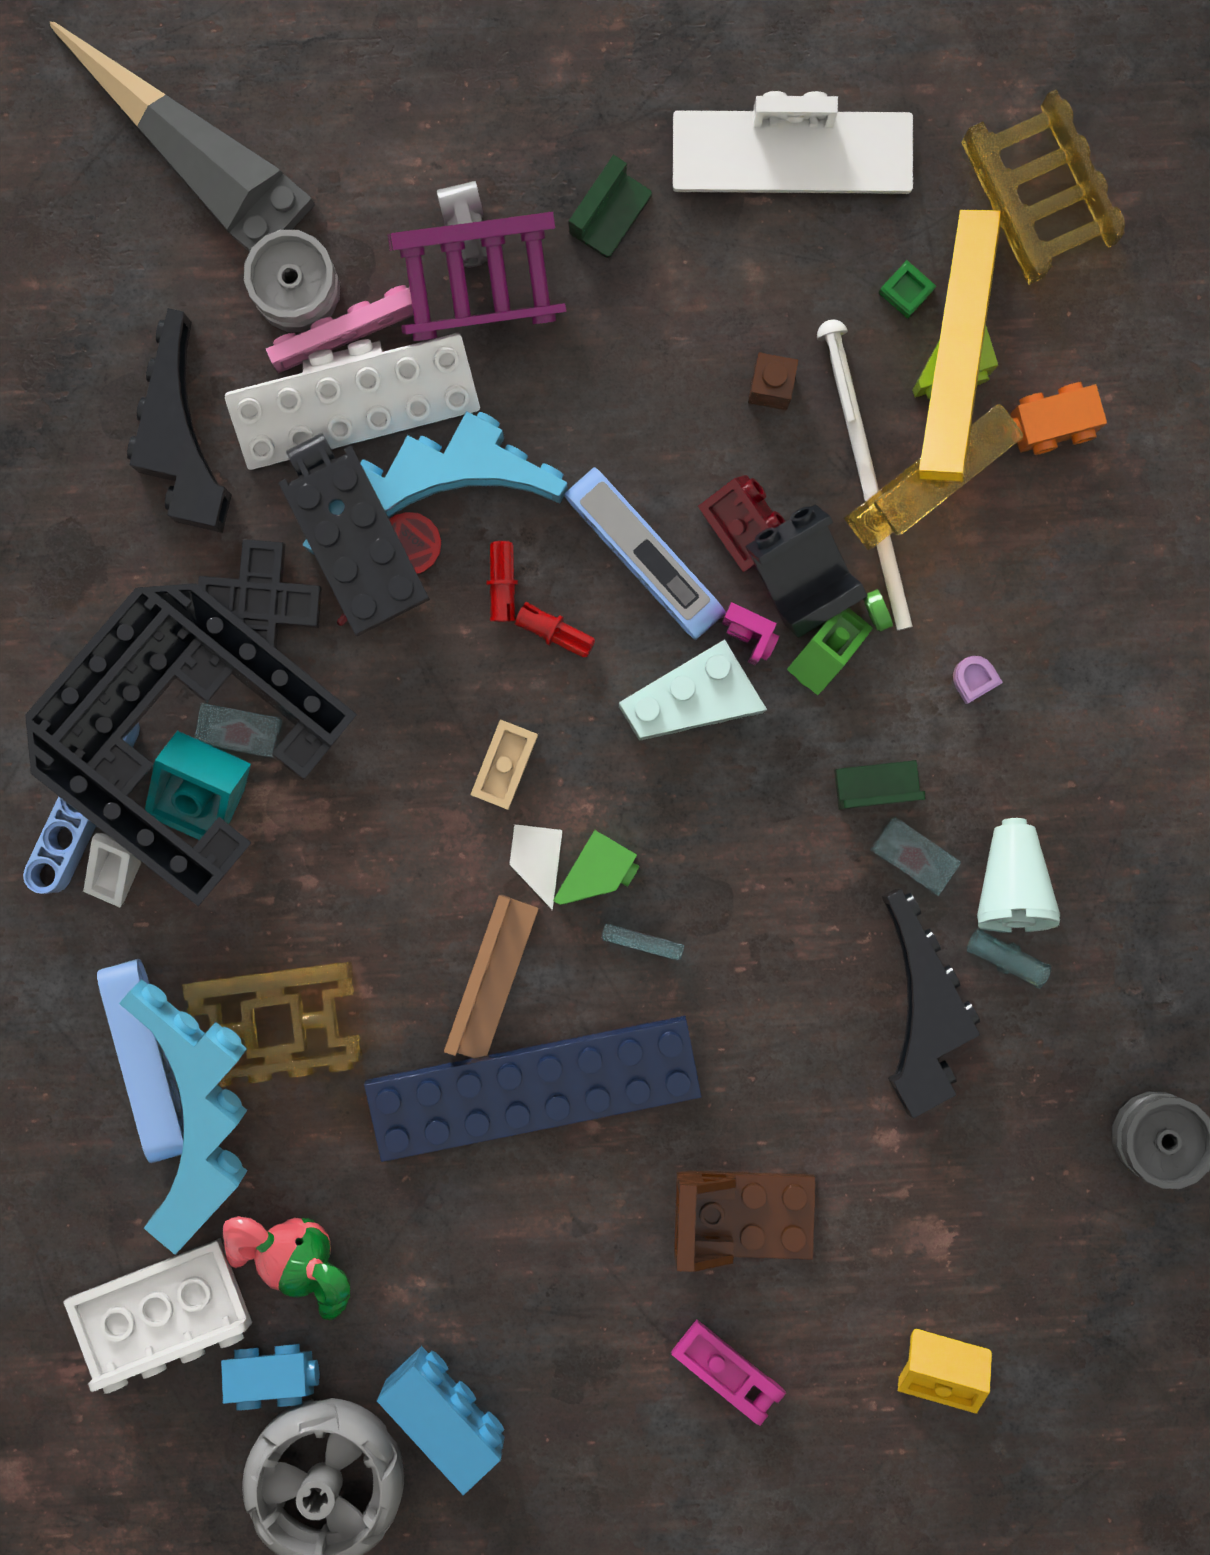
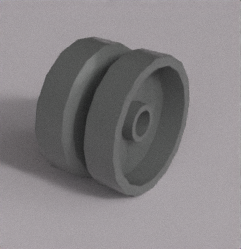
[1112,1091,1210,1189]

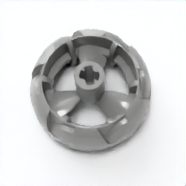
[242,1398,404,1555]

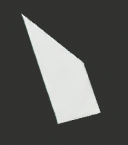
[510,824,562,910]

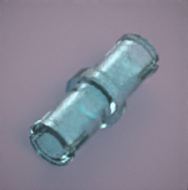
[967,928,1052,989]

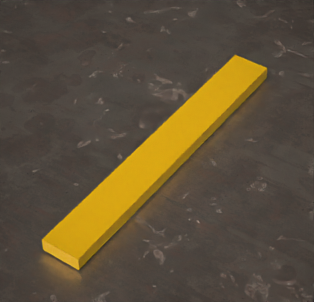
[919,210,1001,482]

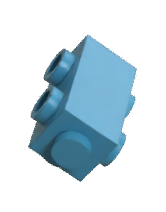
[221,1344,320,1410]

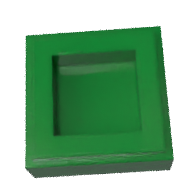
[879,260,937,319]

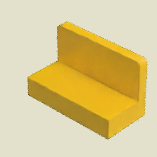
[898,1329,992,1414]

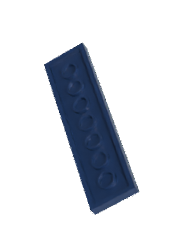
[364,1016,702,1162]

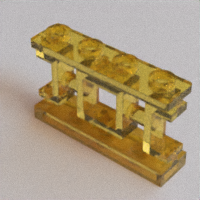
[182,961,363,1087]

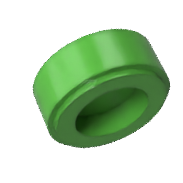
[863,589,893,632]

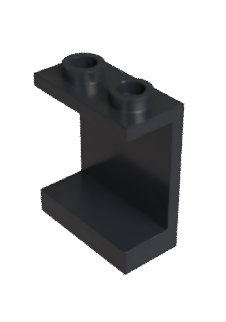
[745,504,868,638]

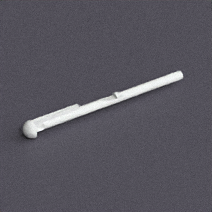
[817,320,913,631]

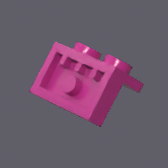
[721,602,779,665]

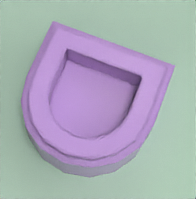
[953,656,1003,704]

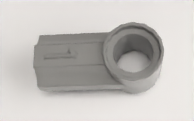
[437,181,487,268]

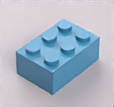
[377,1346,505,1495]

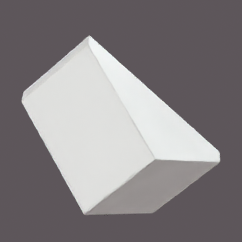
[83,833,141,907]

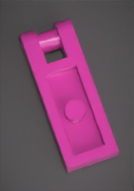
[671,1319,786,1426]

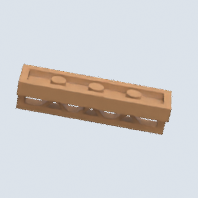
[444,895,539,1058]

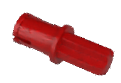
[486,541,518,622]
[515,602,595,657]

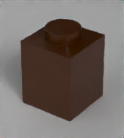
[748,352,799,410]

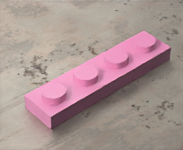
[266,285,414,373]

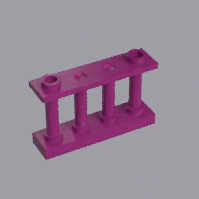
[387,212,566,341]

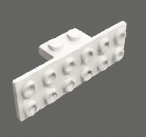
[673,91,913,194]
[225,333,480,470]

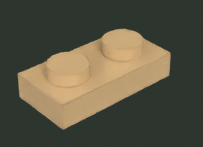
[470,719,538,810]

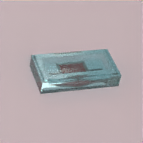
[194,703,283,758]
[870,816,961,896]
[601,923,685,960]

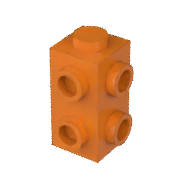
[1007,382,1107,455]

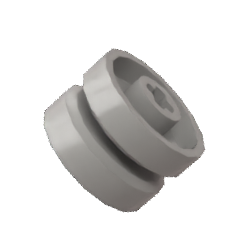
[244,230,340,333]

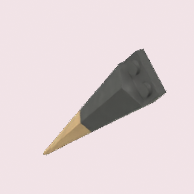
[50,22,315,252]

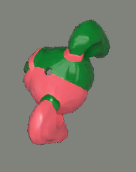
[223,1216,351,1320]

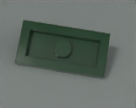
[569,154,652,258]
[834,760,926,810]

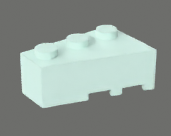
[619,639,767,741]

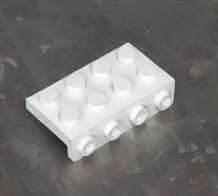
[63,1238,252,1394]

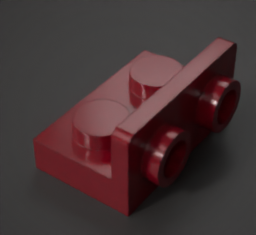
[698,475,786,572]

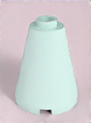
[977,818,1060,932]

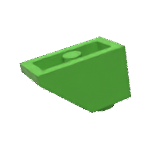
[787,608,873,695]
[553,830,640,905]

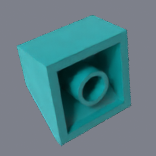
[145,730,251,840]

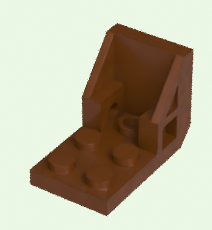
[674,1171,816,1272]

